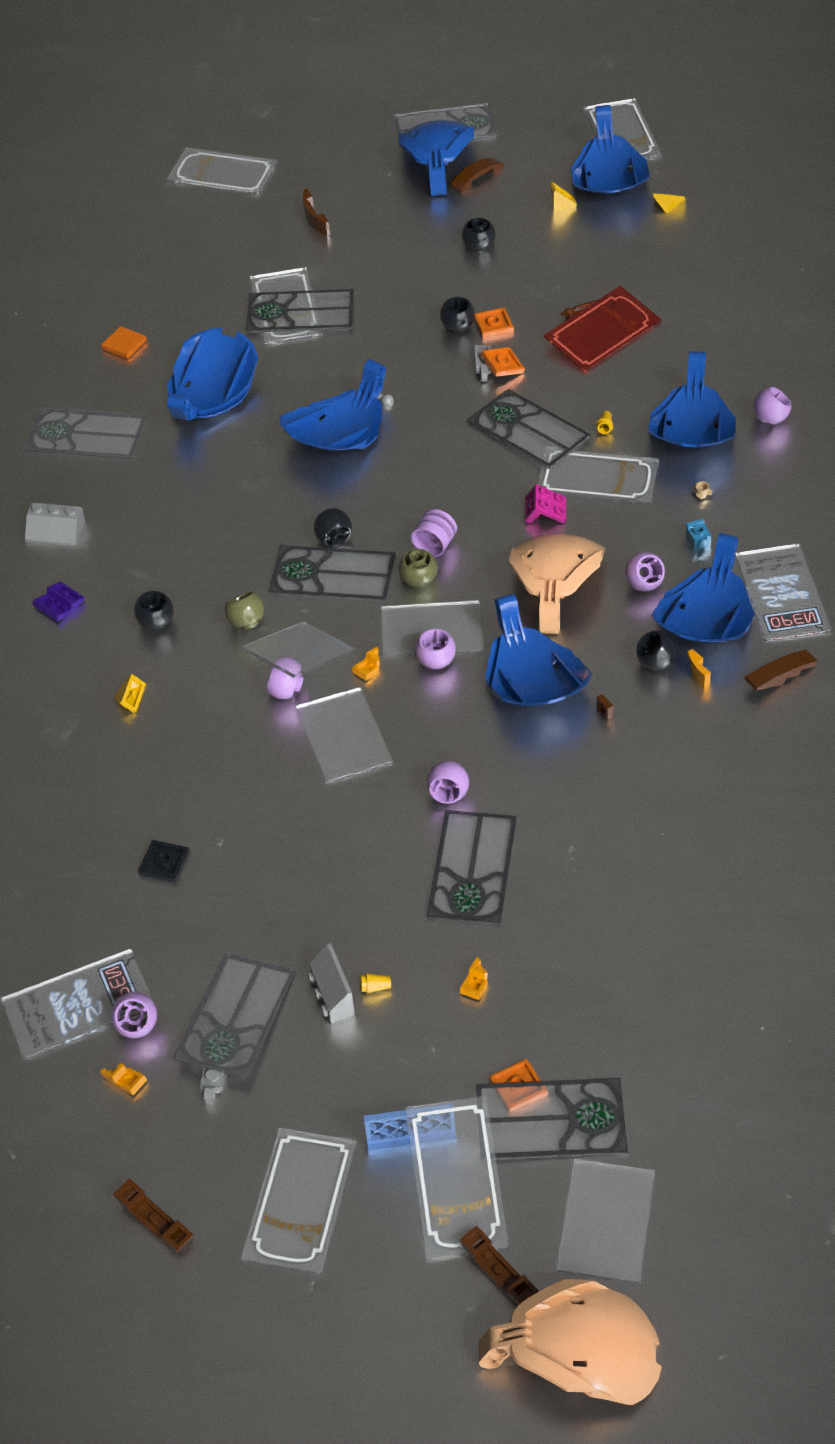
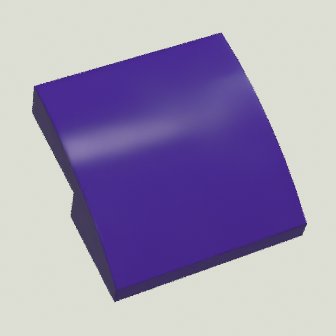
[33,581,85,622]

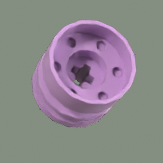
[411,509,457,557]

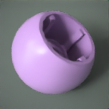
[754,387,791,424]
[625,552,665,592]
[415,629,456,669]
[266,659,304,700]
[426,761,469,804]
[111,992,157,1039]

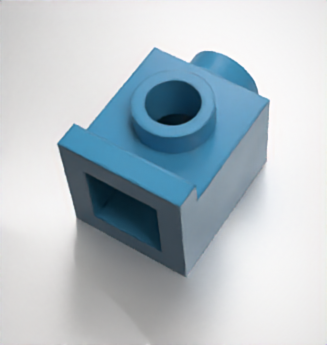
[686,519,711,550]

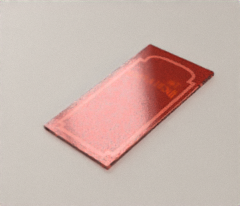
[544,286,662,372]

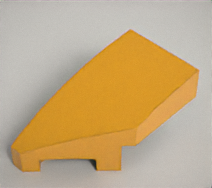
[352,647,379,681]
[688,649,711,688]
[460,957,488,1000]
[100,1063,147,1096]

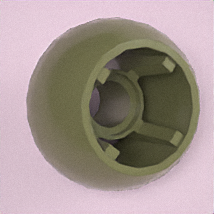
[398,549,438,588]
[225,592,264,630]

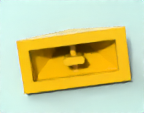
[550,182,577,211]
[653,193,686,214]
[114,674,146,713]

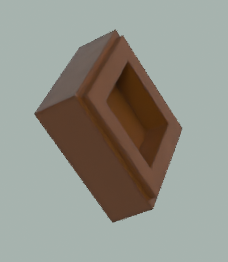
[596,694,614,721]

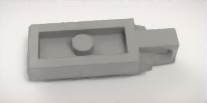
[474,345,491,382]
[200,1048,229,1105]

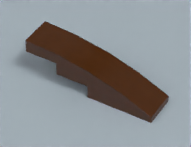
[744,649,818,691]

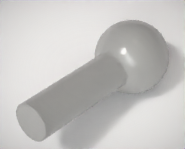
[377,393,394,406]

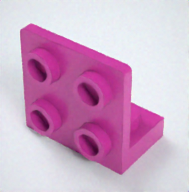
[525,484,566,524]

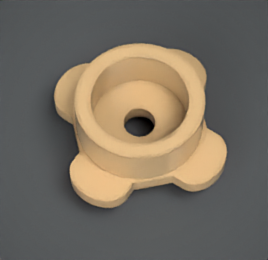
[692,481,713,498]

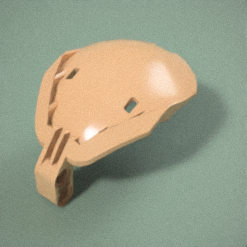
[509,533,605,634]
[479,1279,662,1405]

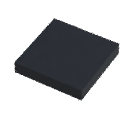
[138,840,190,883]

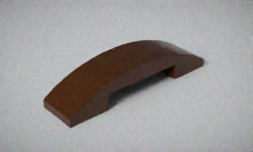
[450,157,505,193]
[303,188,330,235]
[113,1178,194,1252]
[459,1225,539,1305]

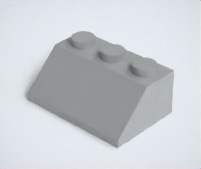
[25,503,85,546]
[307,943,355,1024]

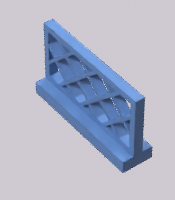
[364,1104,457,1155]

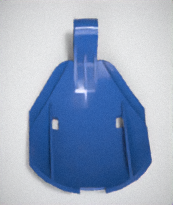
[571,105,650,194]
[398,120,475,197]
[167,328,258,421]
[648,351,736,448]
[280,359,386,451]
[651,533,755,643]
[485,594,592,706]

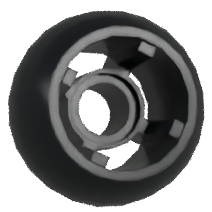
[462,218,496,252]
[440,297,475,332]
[314,508,352,547]
[134,591,174,630]
[636,630,678,671]

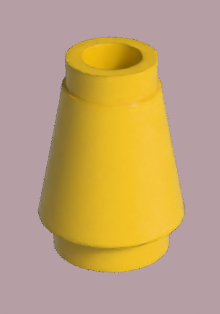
[596,411,613,434]
[359,973,391,994]

